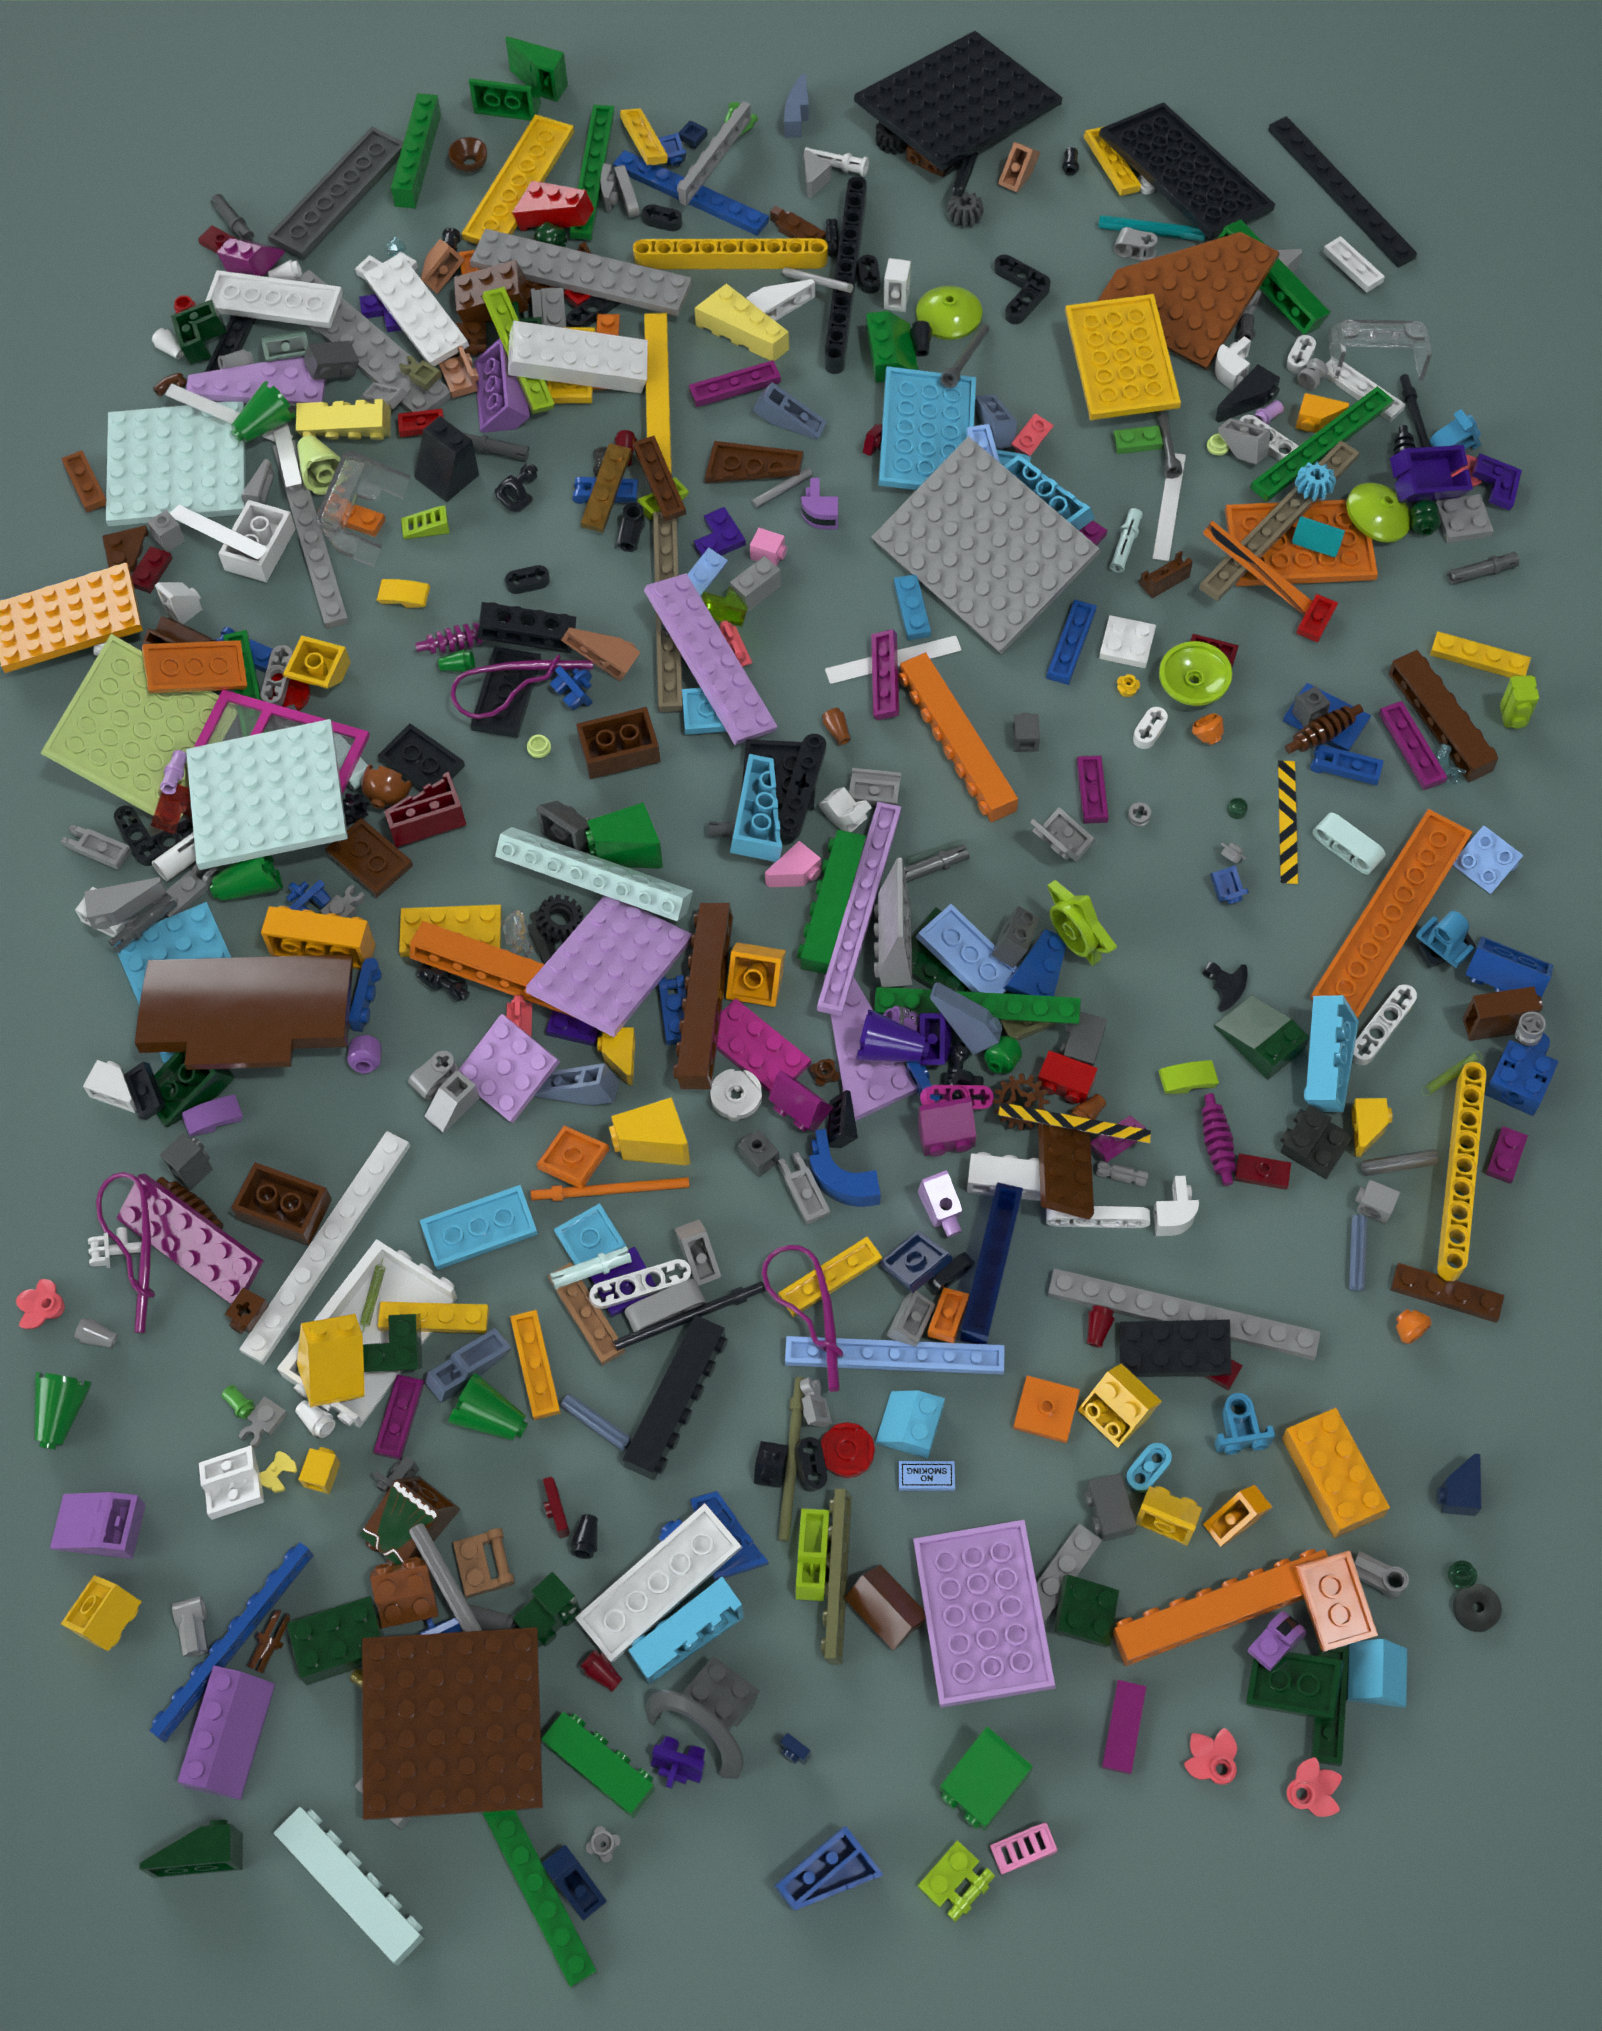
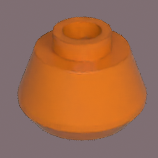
[1192,713,1224,745]
[1396,1309,1432,1344]

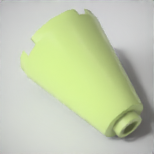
[297,435,348,495]

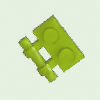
[918,1840,995,1922]

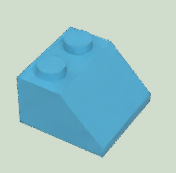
[875,1390,945,1459]

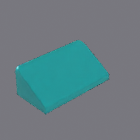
[1292,516,1345,557]

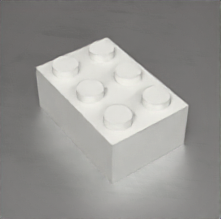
[218,500,296,583]

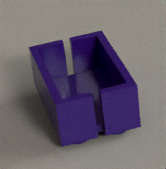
[1390,445,1473,503]

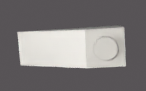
[746,279,815,321]

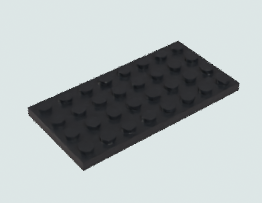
[1099,102,1275,239]

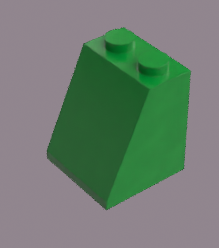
[585,802,663,869]
[939,1726,1033,1831]

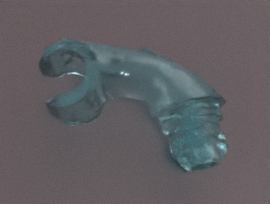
[1434,743,1466,784]

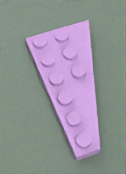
[824,975,917,1121]

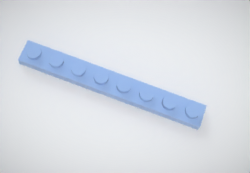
[785,1336,1004,1375]

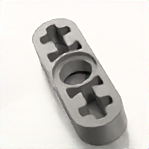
[613,165,639,218]
[260,645,293,706]

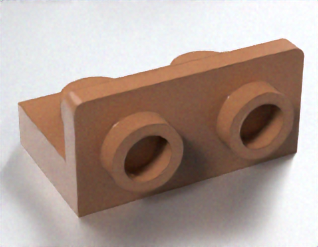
[439,346,479,399]

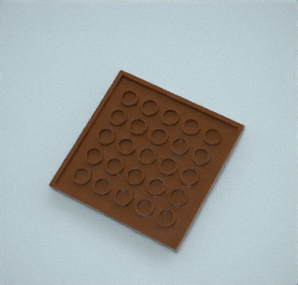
[362,1627,543,1821]

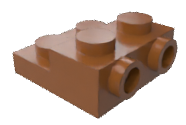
[370,1557,439,1628]

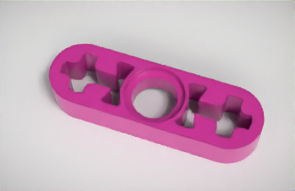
[920,1085,994,1110]

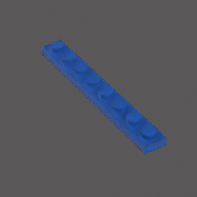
[613,150,769,236]
[149,1542,314,1743]

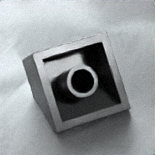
[536,800,591,852]

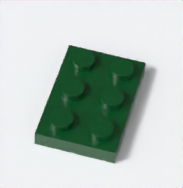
[1246,1651,1344,1721]

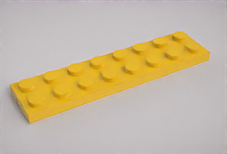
[461,114,574,245]

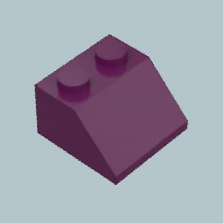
[217,238,285,276]
[769,1070,833,1132]
[918,1097,976,1157]

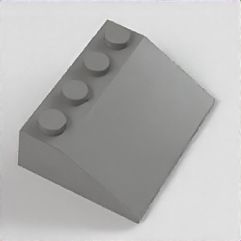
[874,858,912,987]

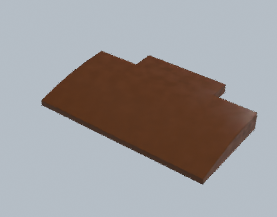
[135,954,354,1070]

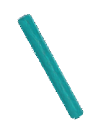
[1098,215,1206,241]

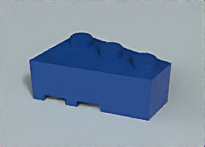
[774,1826,883,1910]

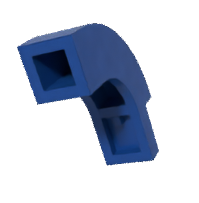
[809,1129,881,1207]

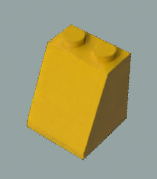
[609,1097,690,1166]
[297,1314,365,1407]

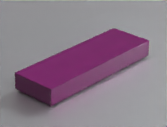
[1077,755,1109,824]
[374,1374,425,1460]
[1102,1680,1147,1775]

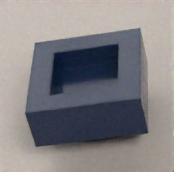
[678,120,708,148]
[780,1733,811,1765]

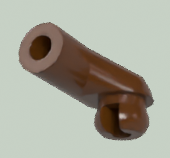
[153,372,187,397]

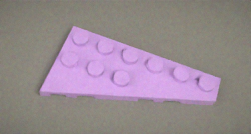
[186,356,327,403]

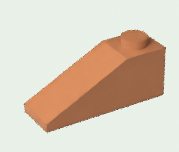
[561,628,641,681]

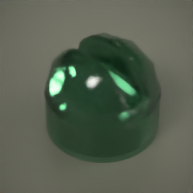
[1227,797,1248,819]

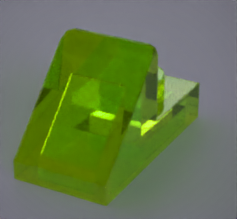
[701,586,748,627]

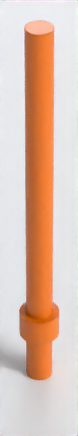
[531,1177,690,1202]

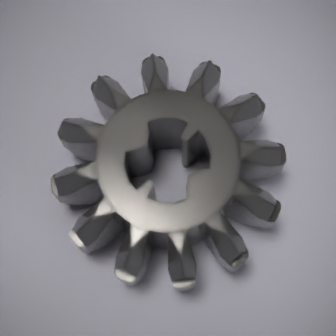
[947,191,984,228]

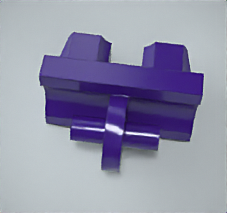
[651,1736,705,1789]

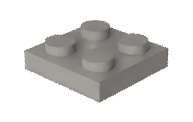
[1435,494,1494,543]

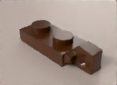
[770,206,826,240]

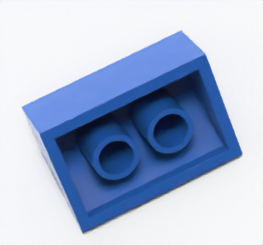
[1465,936,1554,998]

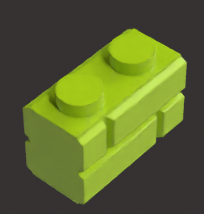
[1500,675,1539,729]

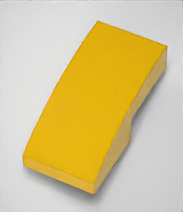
[377,579,431,608]

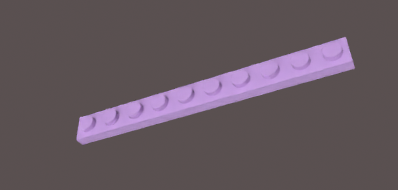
[817,802,901,1016]

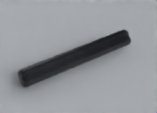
[952,151,978,197]

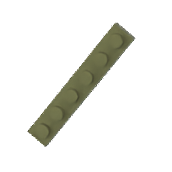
[821,1489,852,1665]

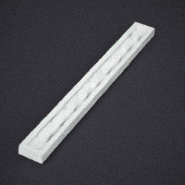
[239,1131,410,1365]

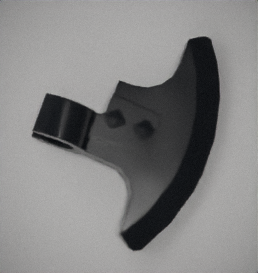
[1202,961,1248,1012]

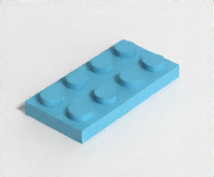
[419,1185,538,1270]

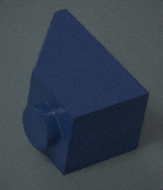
[1437,1453,1481,1516]
[542,1845,607,1921]

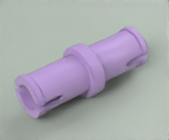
[160,750,187,794]

